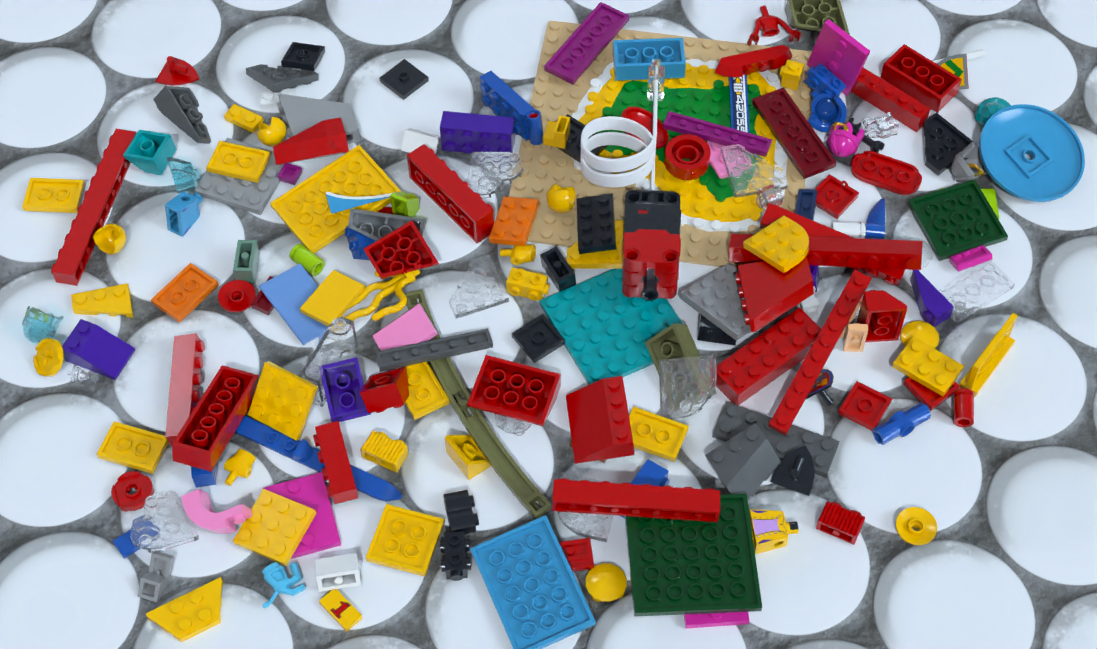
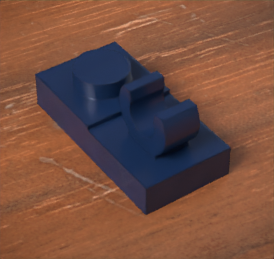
[795,189,818,221]

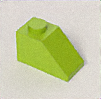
[390,191,420,217]

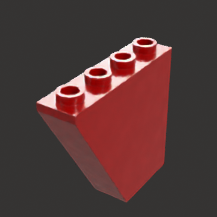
[735,256,814,332]

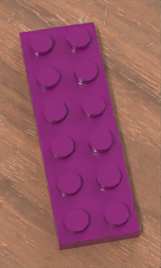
[544,2,629,85]

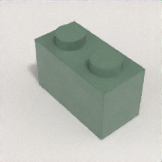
[233,240,260,284]

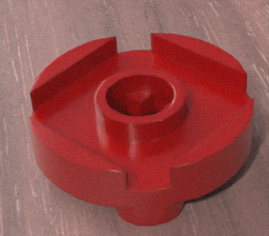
[111,471,154,512]

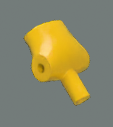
[500,244,536,265]
[224,449,256,486]

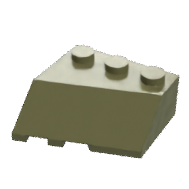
[785,0,850,34]

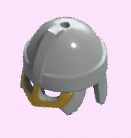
[951,142,988,182]

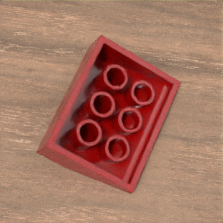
[467,355,561,426]
[566,376,635,464]

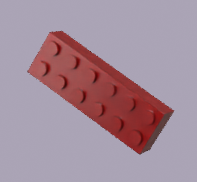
[407,144,494,244]
[711,308,821,406]
[172,365,259,472]

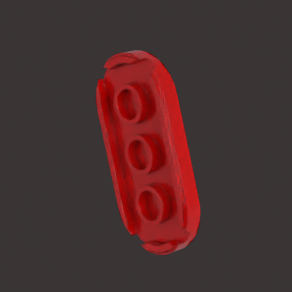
[851,151,922,195]

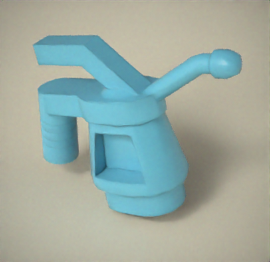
[262,562,306,608]

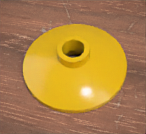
[895,507,938,545]

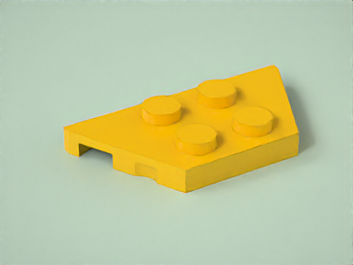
[145,577,223,642]

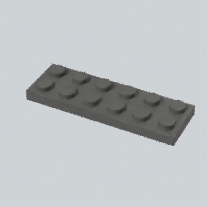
[712,402,839,478]

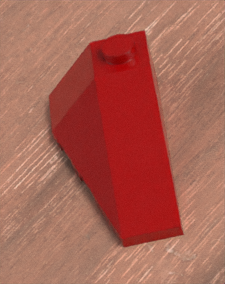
[273,117,349,165]

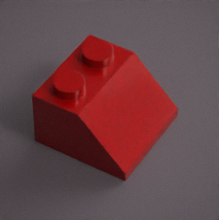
[360,366,409,413]

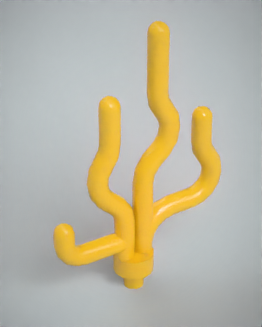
[331,270,420,331]

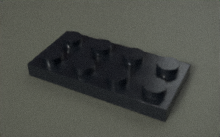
[576,193,617,254]

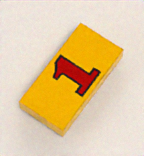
[319,589,363,632]

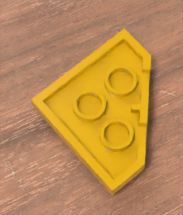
[566,220,624,269]

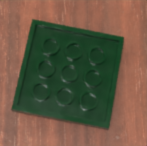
[907,180,1008,261]

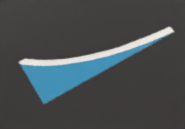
[326,192,395,214]

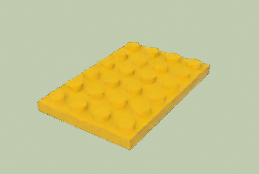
[270,145,401,254]

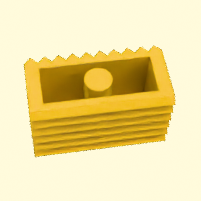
[360,430,408,473]

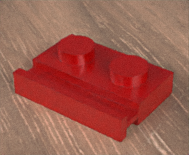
[559,538,594,572]

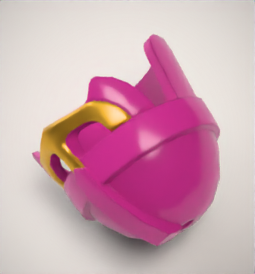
[827,122,865,158]

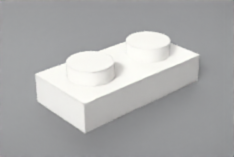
[259,88,295,109]

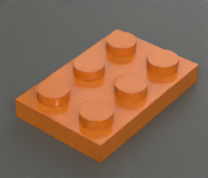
[489,197,540,246]
[151,263,219,323]

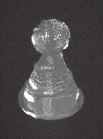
[67,364,99,383]

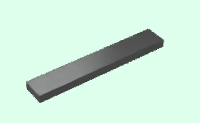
[375,328,493,372]

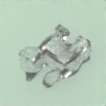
[861,112,899,139]

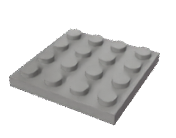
[194,138,291,215]
[679,263,751,341]

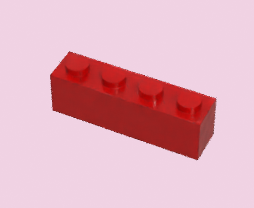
[313,421,358,505]

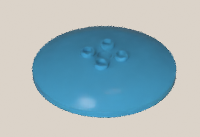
[979,104,1085,202]

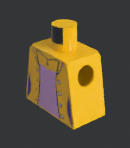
[749,509,799,554]

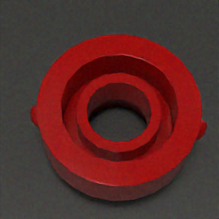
[664,134,711,180]

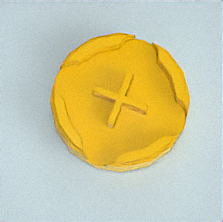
[33,338,64,377]

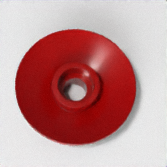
[218,280,256,312]

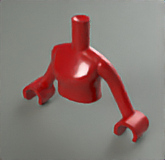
[747,5,801,46]

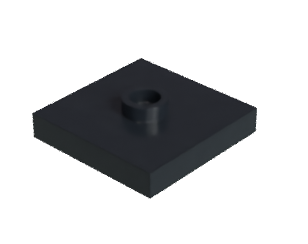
[281,42,325,71]
[379,59,429,100]
[512,314,565,363]

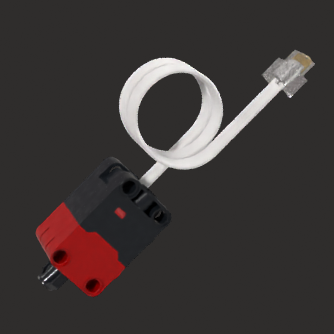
[580,60,681,302]

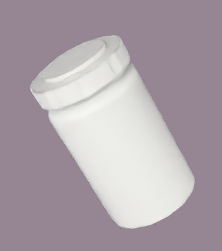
[831,221,866,239]

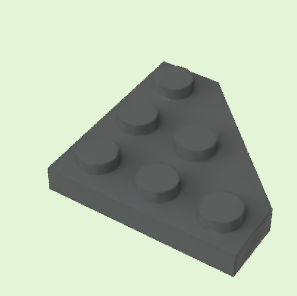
[246,64,318,92]

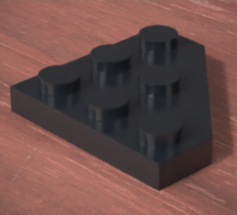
[923,112,976,176]

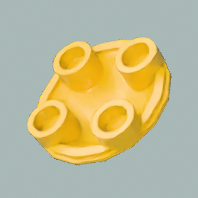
[900,321,939,349]
[585,563,627,602]

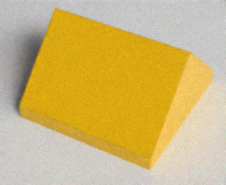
[445,435,491,480]

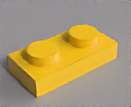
[224,104,264,133]

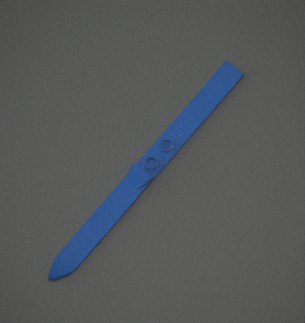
[235,416,402,502]

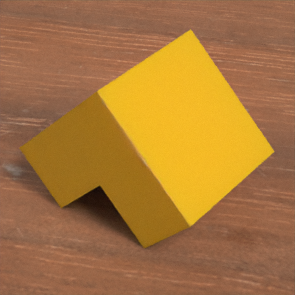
[543,115,570,149]

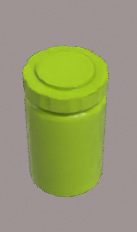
[289,244,325,276]

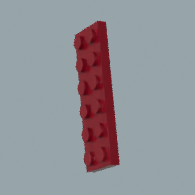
[752,87,837,179]

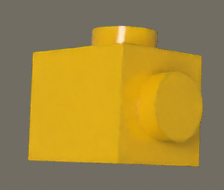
[779,60,804,90]

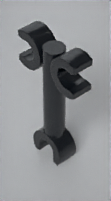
[839,118,885,153]

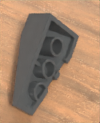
[153,86,211,144]
[348,208,425,241]

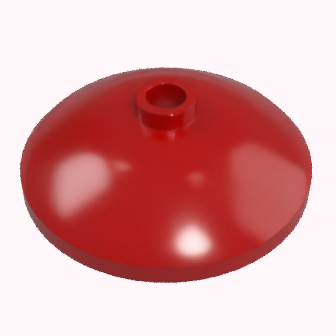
[620,107,669,149]

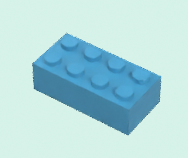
[613,38,686,81]

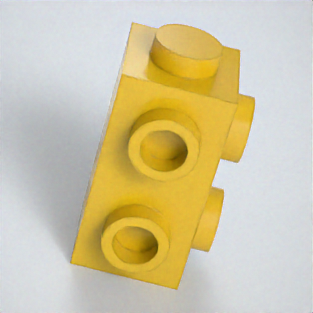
[506,267,550,301]

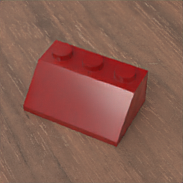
[856,290,907,343]

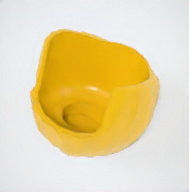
[257,117,286,147]
[546,184,576,213]
[93,223,127,255]

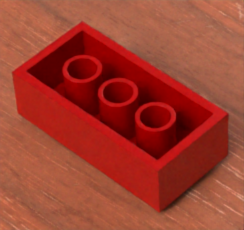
[880,44,962,113]

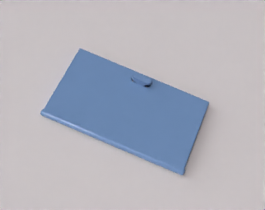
[258,264,342,345]

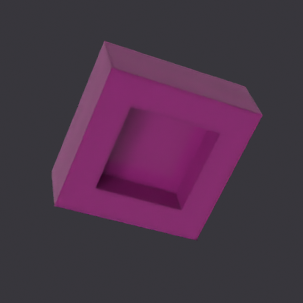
[278,163,302,185]

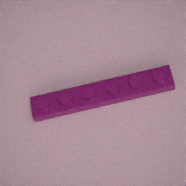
[663,111,772,157]

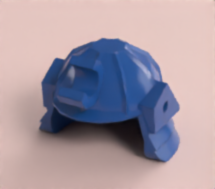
[808,89,847,132]

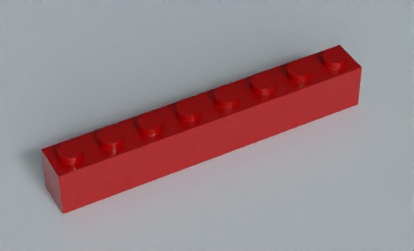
[760,203,906,286]
[552,478,720,522]

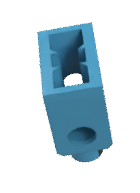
[165,192,203,237]

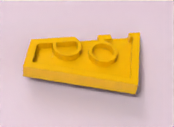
[71,283,133,318]

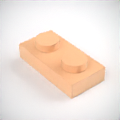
[843,323,868,352]

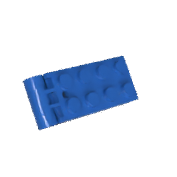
[480,70,543,145]

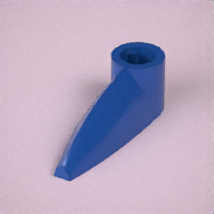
[865,198,885,239]

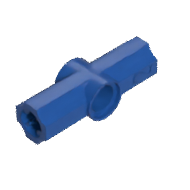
[872,403,931,445]

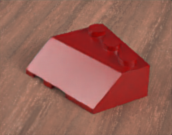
[363,220,439,279]

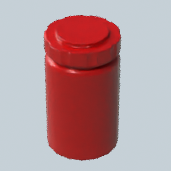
[954,388,974,427]

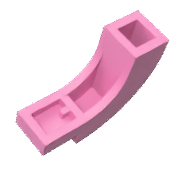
[181,489,253,534]

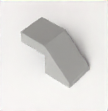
[137,550,174,602]

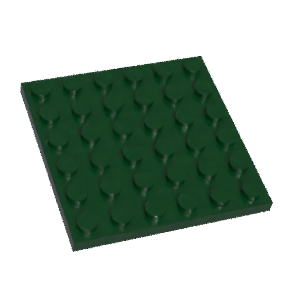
[625,494,762,617]

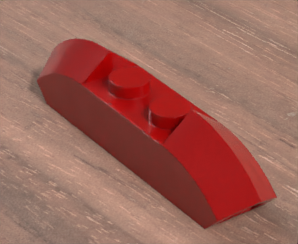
[714,45,793,77]

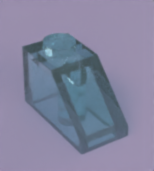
[167,157,200,193]

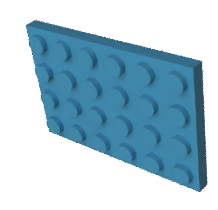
[470,515,596,649]

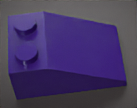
[62,319,135,380]
[319,357,371,422]

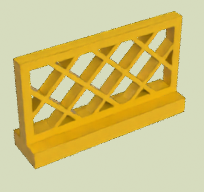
[959,313,1018,397]

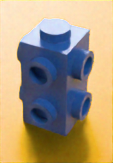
[804,63,846,96]
[345,226,375,260]

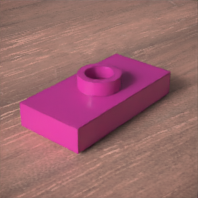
[949,245,993,272]

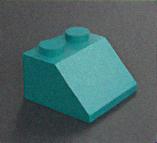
[123,130,177,175]

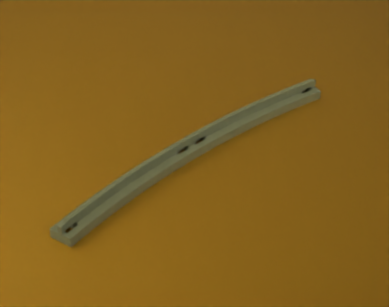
[405,290,552,520]

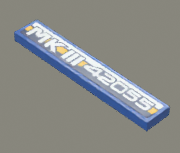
[729,74,750,133]

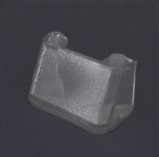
[296,317,358,407]

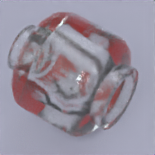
[756,184,784,211]

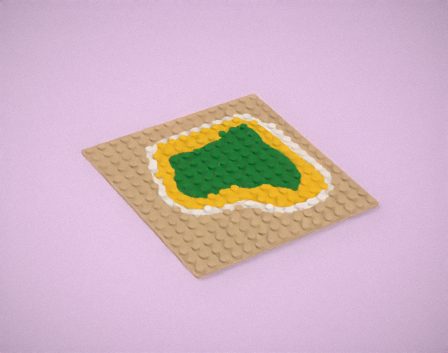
[509,21,814,268]

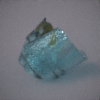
[22,306,64,344]

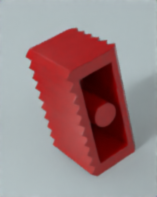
[816,501,865,545]

